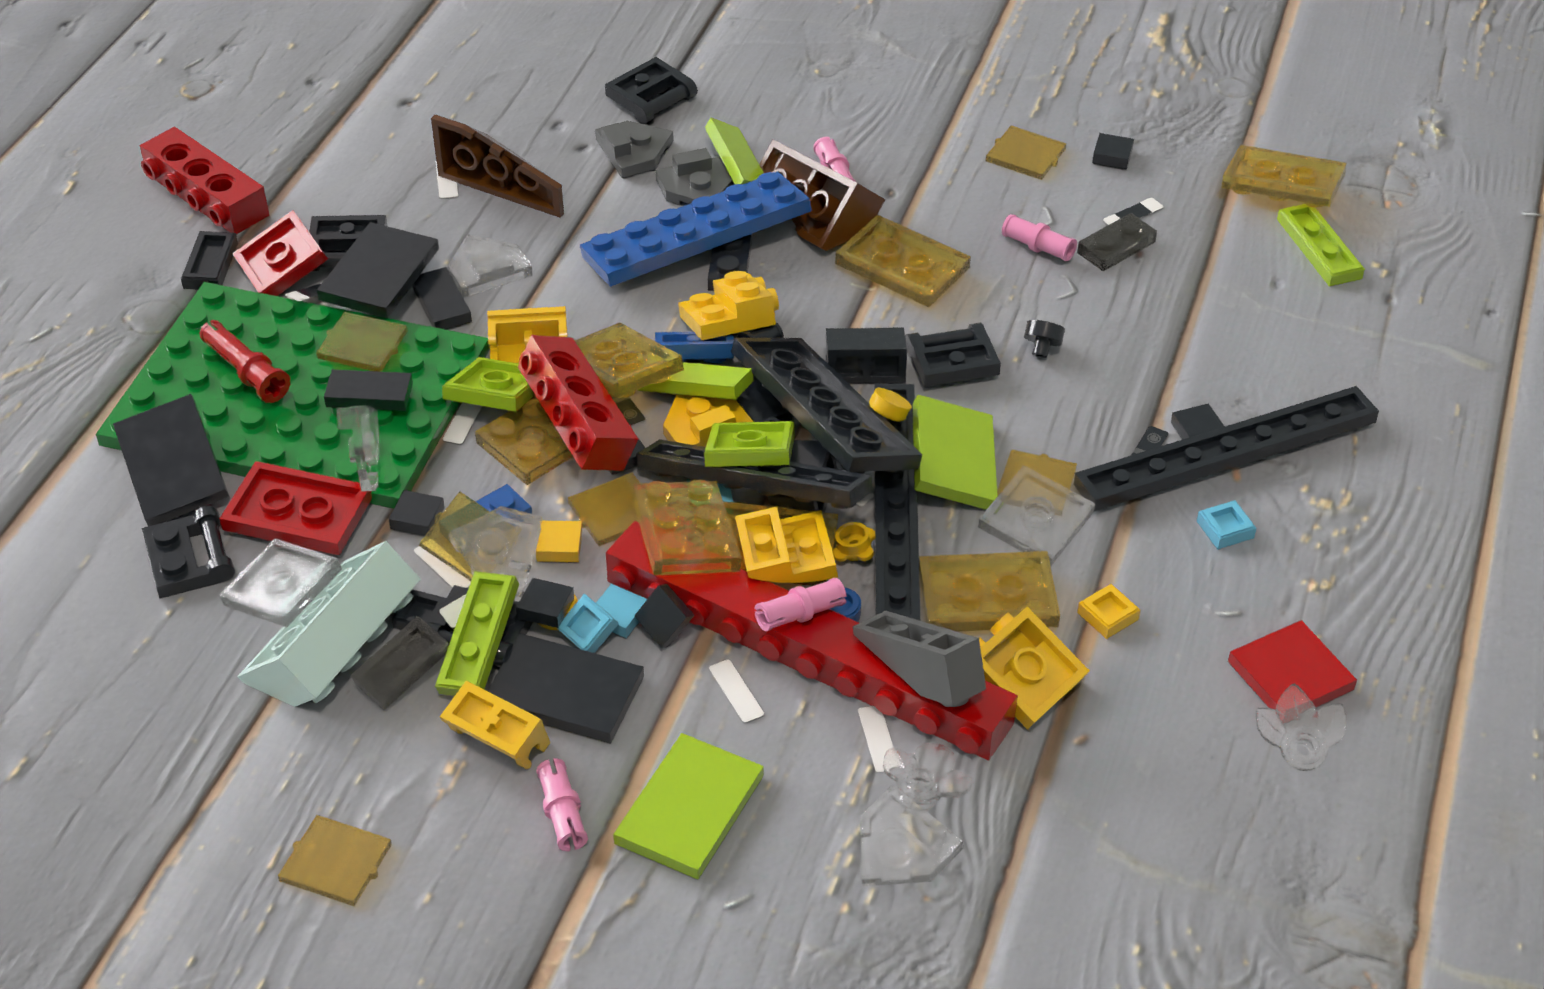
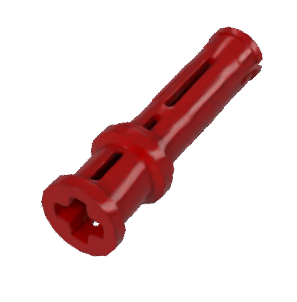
[200,320,291,403]

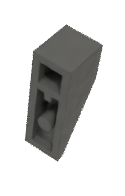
[852,611,986,707]

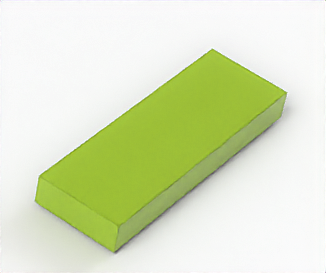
[705,117,764,184]
[1277,202,1365,287]
[629,359,754,400]
[435,571,519,696]

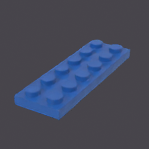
[580,171,812,287]

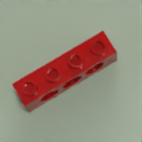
[139,126,270,235]
[518,335,639,471]

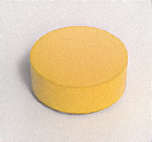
[869,388,912,422]

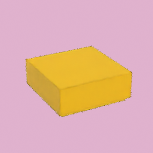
[536,520,582,562]
[1077,584,1141,639]

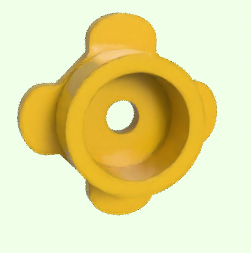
[832,522,875,562]

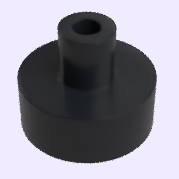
[1024,320,1065,358]

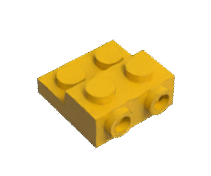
[678,271,779,340]
[979,606,1090,730]

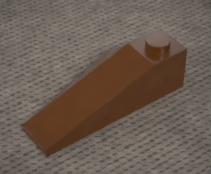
[431,114,564,218]
[759,139,886,251]

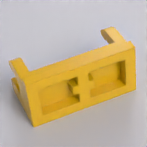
[487,306,568,364]
[440,680,551,769]

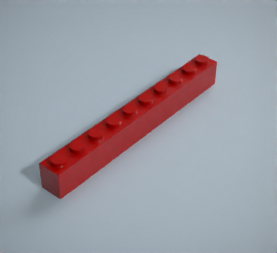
[605,520,1018,761]

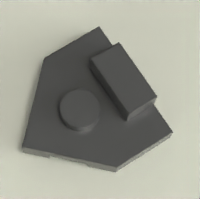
[595,120,674,178]
[655,148,735,205]

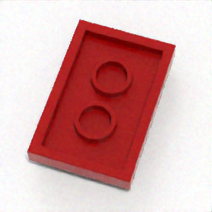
[219,461,372,556]

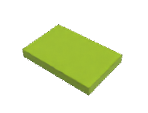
[913,394,998,511]
[613,733,764,880]

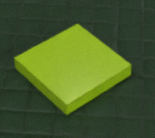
[442,357,535,412]
[704,421,795,467]

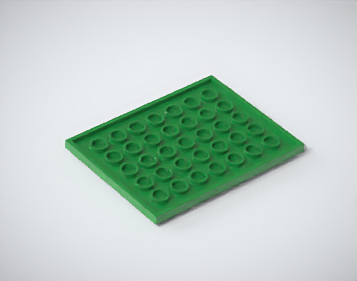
[96,282,490,509]

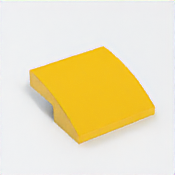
[735,507,838,583]

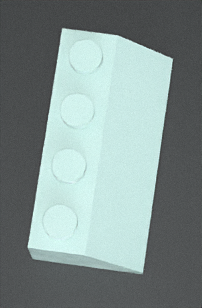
[237,541,421,707]

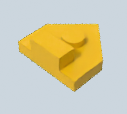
[663,394,753,447]

